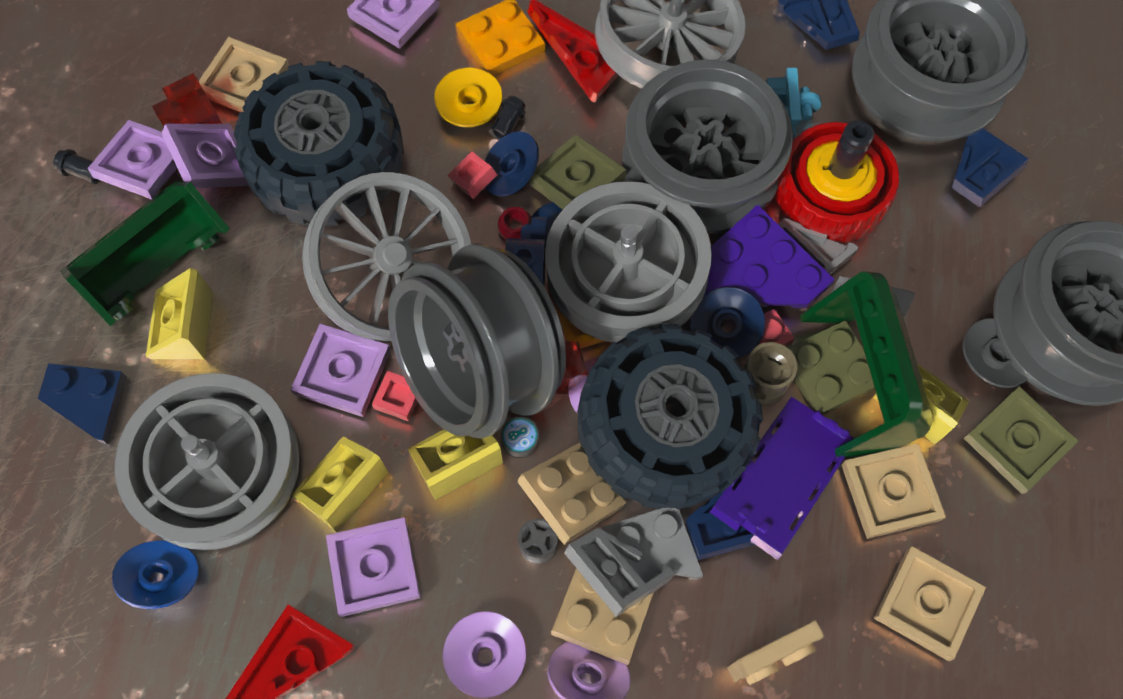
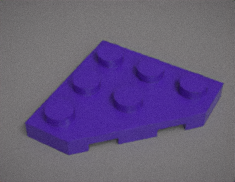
[704,204,835,308]

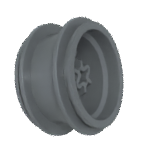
[852,0,1029,142]
[622,60,793,234]
[993,221,1123,406]
[388,243,566,438]

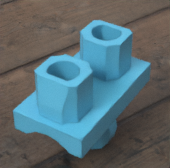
[766,68,821,139]

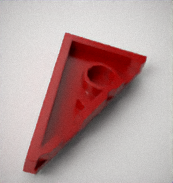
[527,0,618,103]
[225,604,356,699]

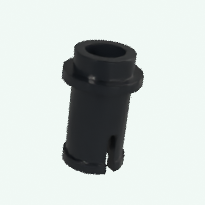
[489,96,526,140]
[53,149,100,184]

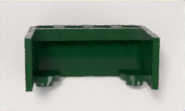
[60,182,230,326]
[800,272,932,457]

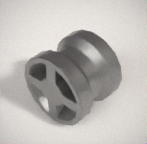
[518,518,558,564]

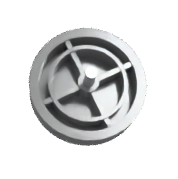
[545,181,711,343]
[114,373,300,550]

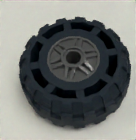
[234,61,404,227]
[577,324,763,509]

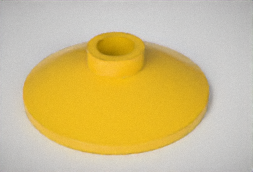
[434,68,502,127]

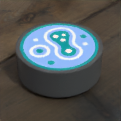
[501,417,539,457]

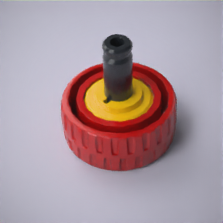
[775,120,900,243]

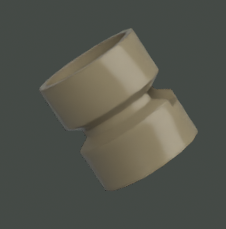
[743,342,798,406]

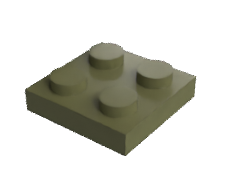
[528,134,626,209]
[787,321,875,415]
[964,387,1078,494]

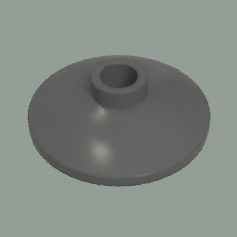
[963,318,1028,388]

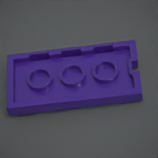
[710,396,855,560]

